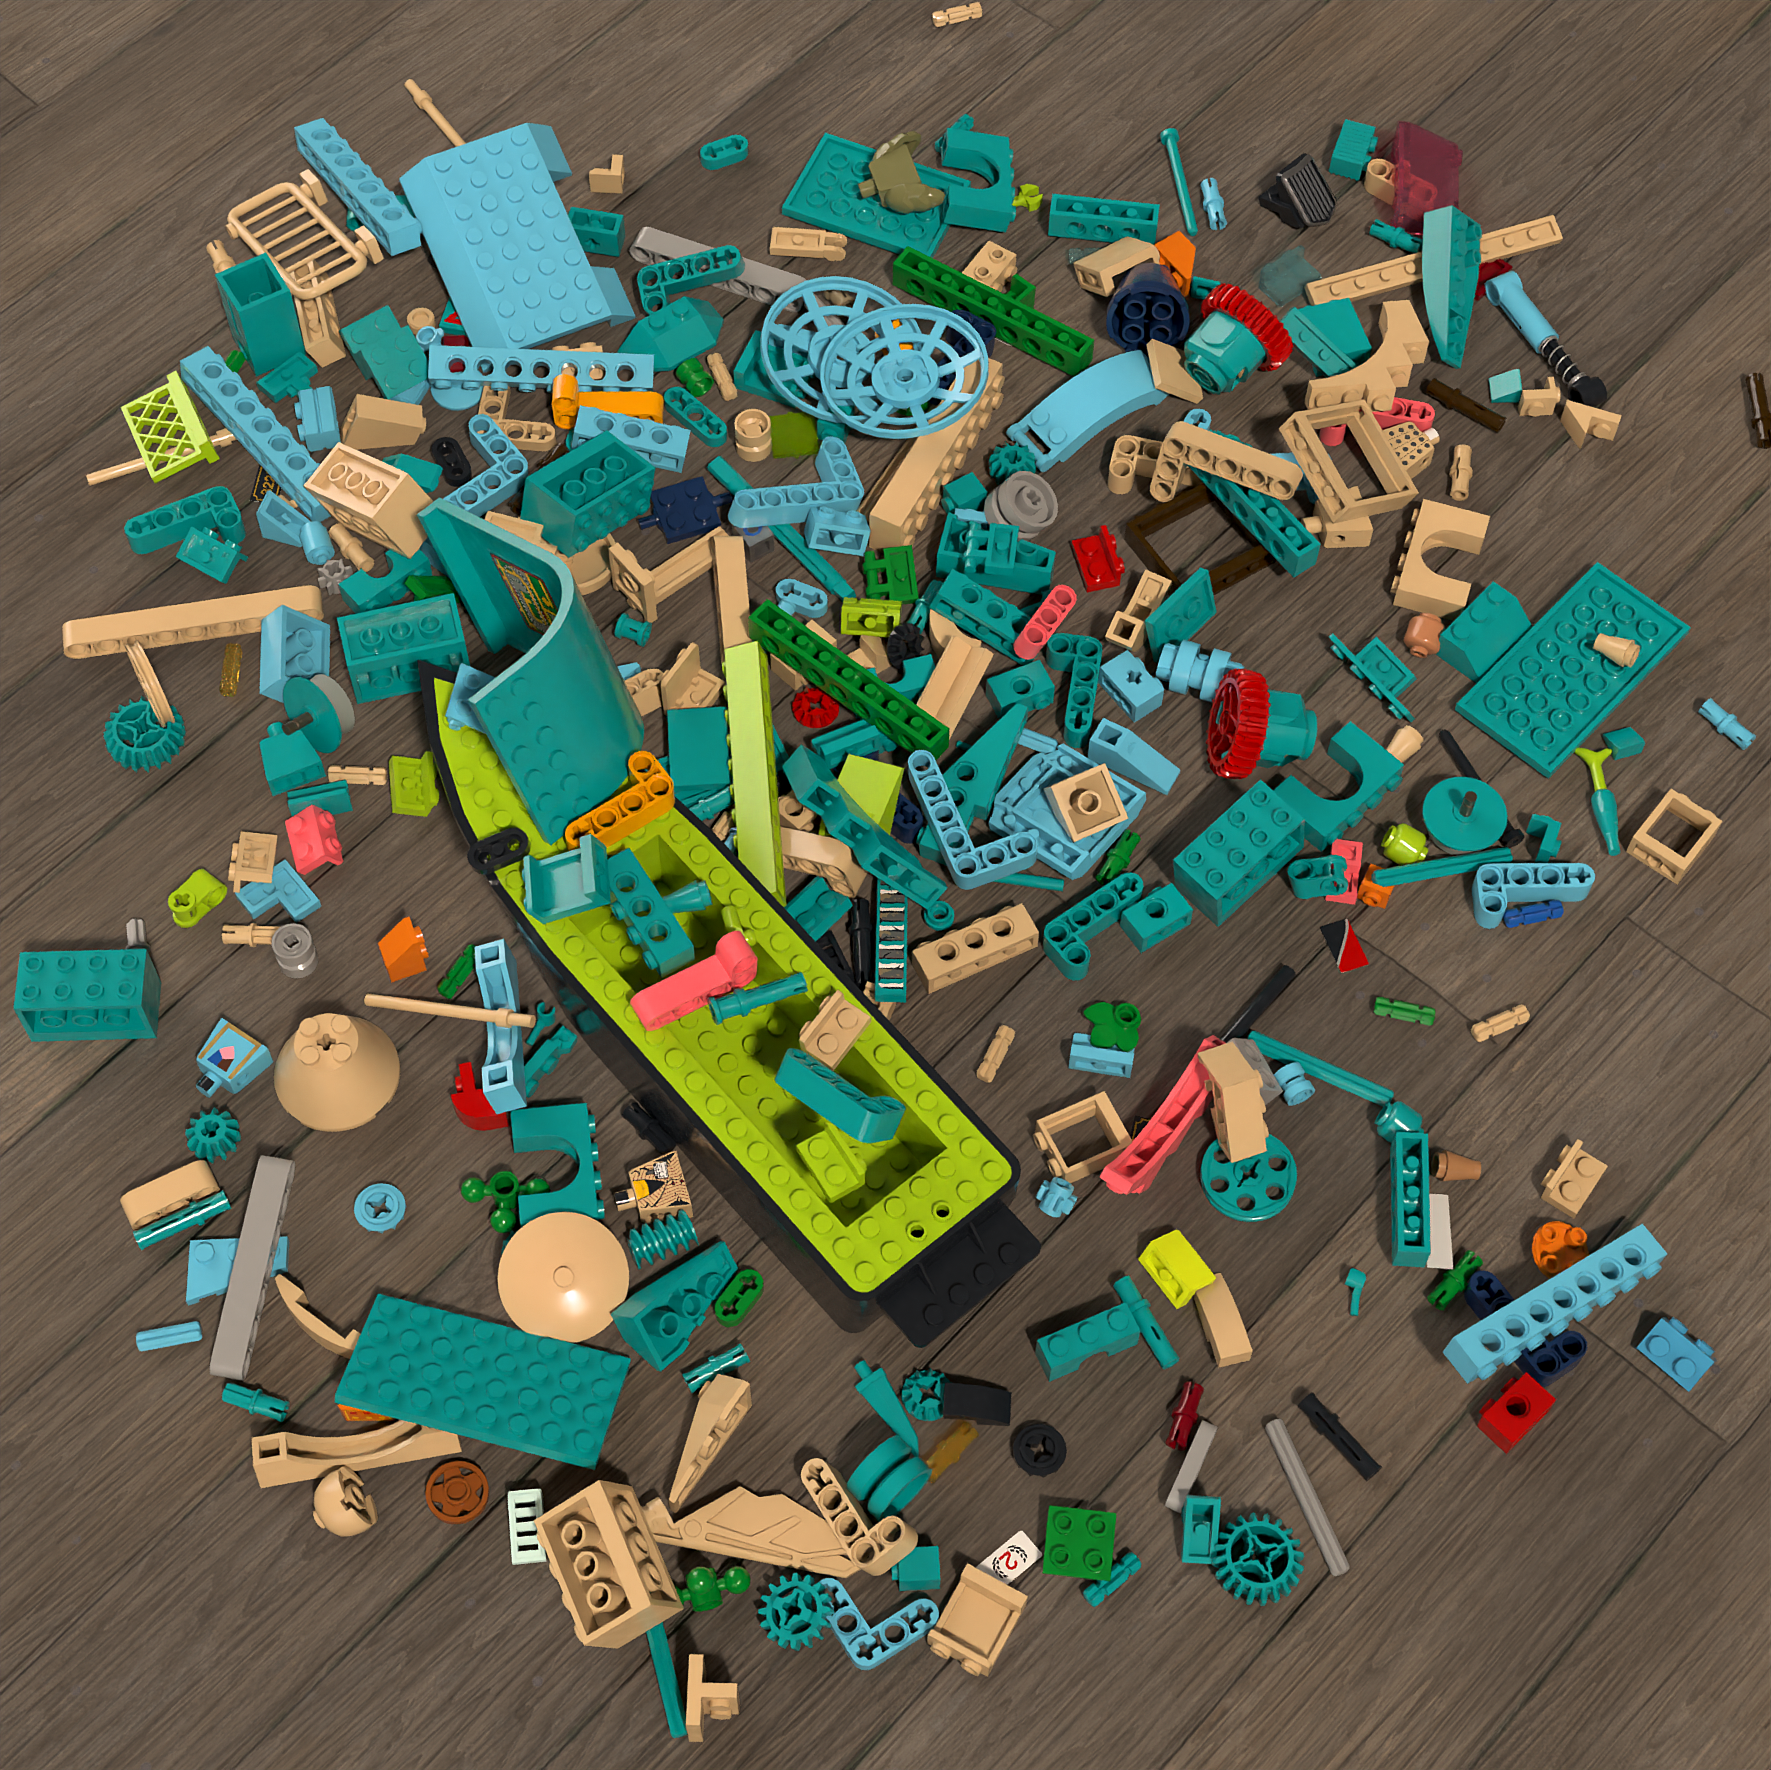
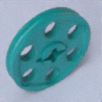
[1200,1134,1297,1222]

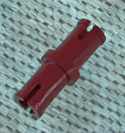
[1165,1381,1204,1451]

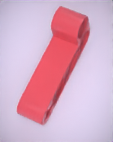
[1319,397,1435,446]
[630,930,758,1031]

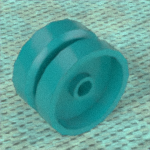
[846,1435,932,1522]

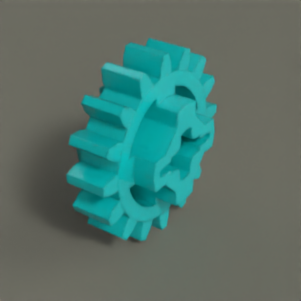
[758,1573,834,1651]

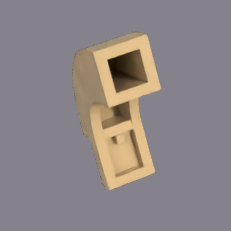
[1105,570,1172,652]

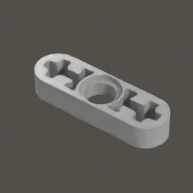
[1165,1420,1218,1513]

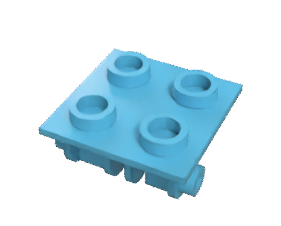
[445,663,495,734]

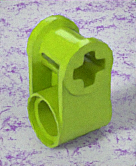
[168,869,227,928]

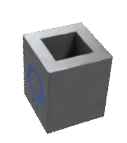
[732,524,775,563]

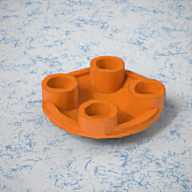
[1532,1221,1589,1279]

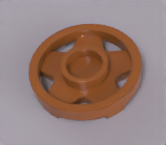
[425,1461,489,1525]

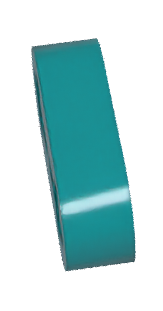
[700,135,748,170]

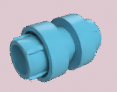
[1156,639,1245,703]

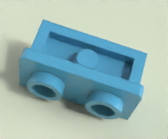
[1637,1317,1717,1392]

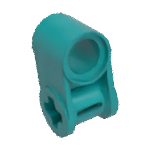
[1287,855,1348,899]

